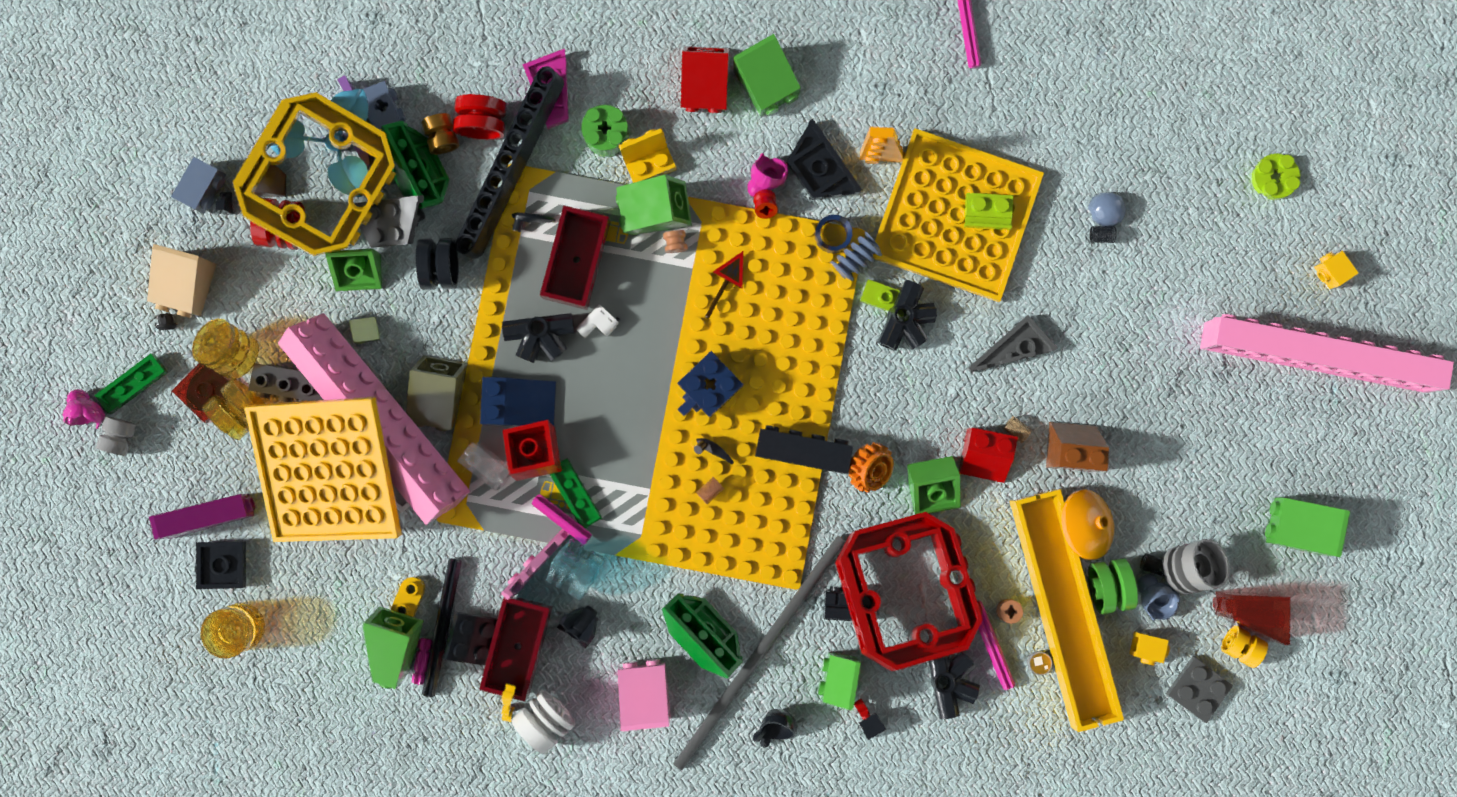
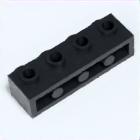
[755,425,853,474]

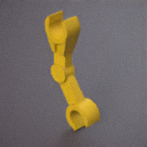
[501,684,516,722]

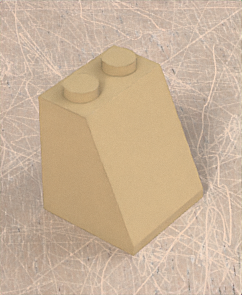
[147,244,217,318]

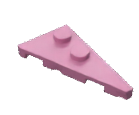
[501,529,570,600]

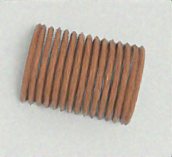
[696,477,724,504]

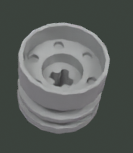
[1163,539,1230,595]

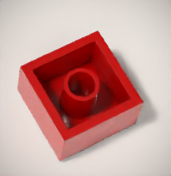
[503,420,562,481]

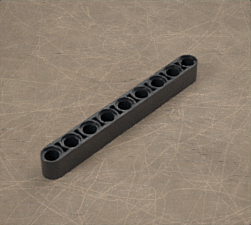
[455,66,564,259]

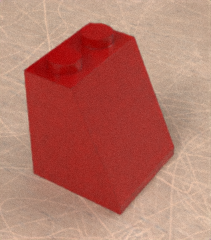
[680,46,729,113]

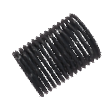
[1089,226,1117,243]
[1140,553,1165,576]

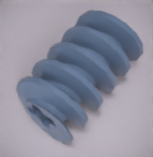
[830,231,882,281]

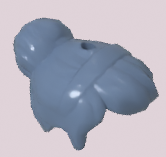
[1137,575,1181,621]

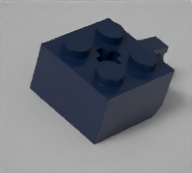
[677,351,744,418]

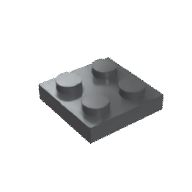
[1166,656,1233,724]

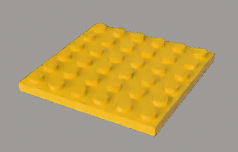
[873,128,1044,302]
[244,397,402,542]

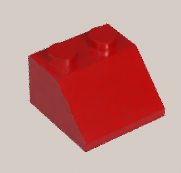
[959,427,1018,483]

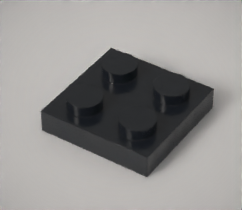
[196,541,246,589]
[442,612,497,665]

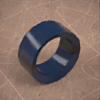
[815,215,852,253]

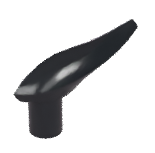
[511,212,556,232]
[694,438,734,465]

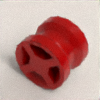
[753,190,778,219]

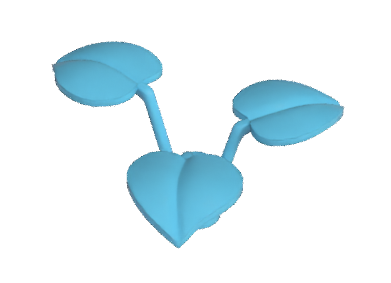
[270,89,368,197]

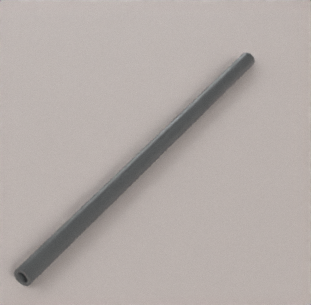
[673,535,846,770]

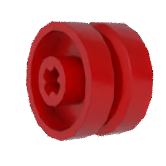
[453,94,507,140]

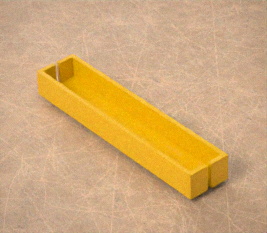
[1009,489,1124,732]

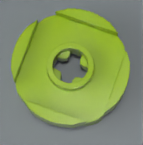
[1251,153,1300,200]

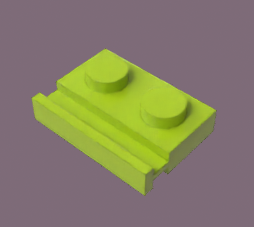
[964,193,1013,230]

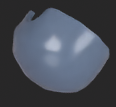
[1088,192,1126,227]

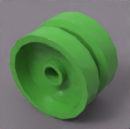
[1088,558,1138,615]

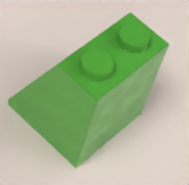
[733,34,801,117]
[616,175,692,235]
[1265,498,1350,558]
[362,606,424,689]

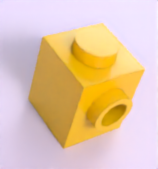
[1314,250,1358,289]
[1129,631,1170,666]

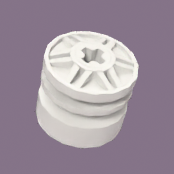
[511,689,576,755]

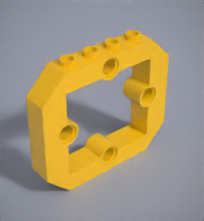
[233,92,396,257]

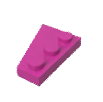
[522,48,569,129]

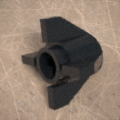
[557,605,599,649]

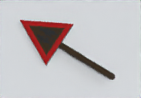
[705,251,744,319]

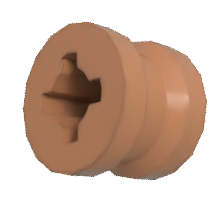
[663,230,688,253]
[996,599,1023,624]

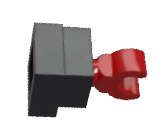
[854,699,886,740]

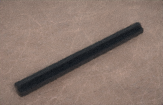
[422,558,462,697]

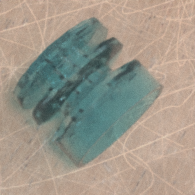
[546,538,606,601]

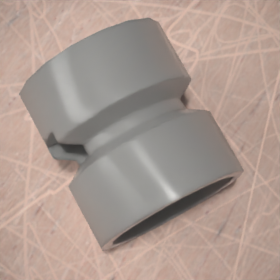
[95,416,137,456]

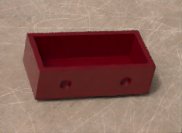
[540,205,611,310]
[479,596,553,702]

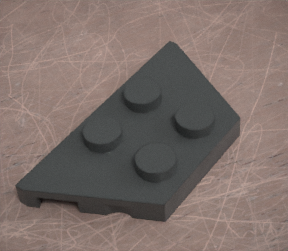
[348,195,424,248]

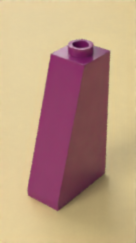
[149,494,255,540]

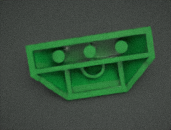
[381,120,450,209]
[662,593,743,679]

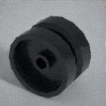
[416,238,459,290]

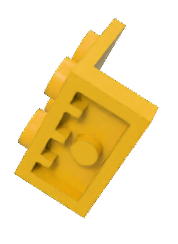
[619,128,677,183]

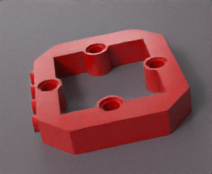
[835,512,983,671]

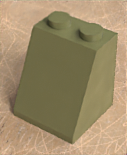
[406,355,468,431]

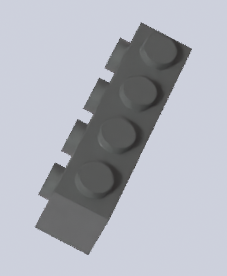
[248,363,323,402]

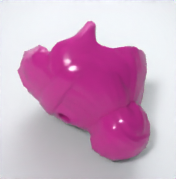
[748,153,788,197]
[63,389,105,429]

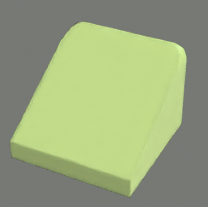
[349,317,380,344]

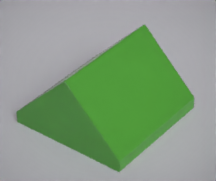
[325,248,382,291]

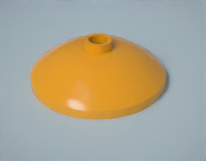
[1062,489,1115,560]

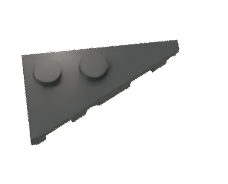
[967,315,1057,373]

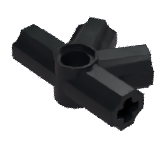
[877,280,937,351]
[502,313,574,363]
[928,651,980,720]

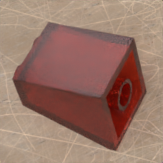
[1213,591,1291,645]

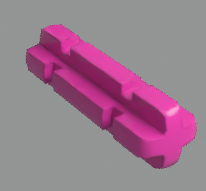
[412,638,432,685]

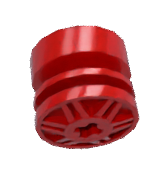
[250,197,306,250]

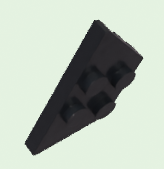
[787,119,862,200]

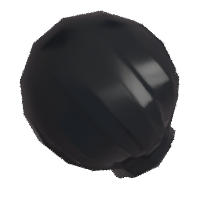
[753,709,797,748]

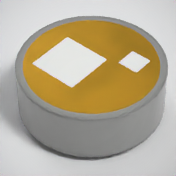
[1027,651,1052,676]

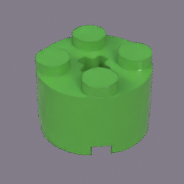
[581,105,629,157]

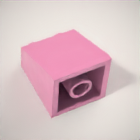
[618,659,671,731]

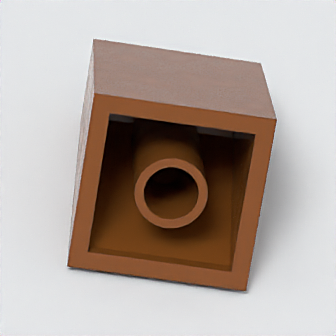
[1046,422,1109,472]

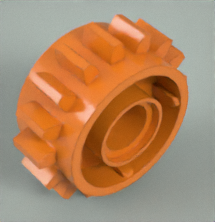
[849,442,894,493]

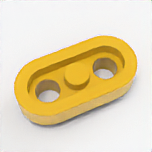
[391,577,425,617]

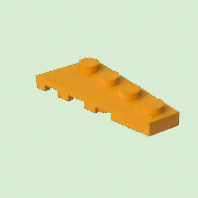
[860,127,905,164]

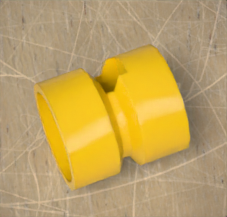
[1221,625,1268,668]

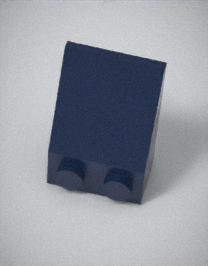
[480,377,556,426]

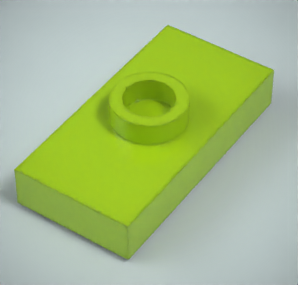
[860,279,904,317]

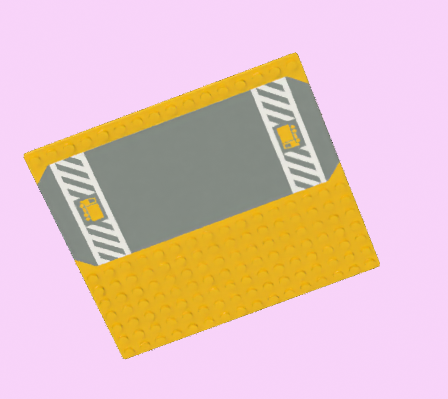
[436,164,865,590]

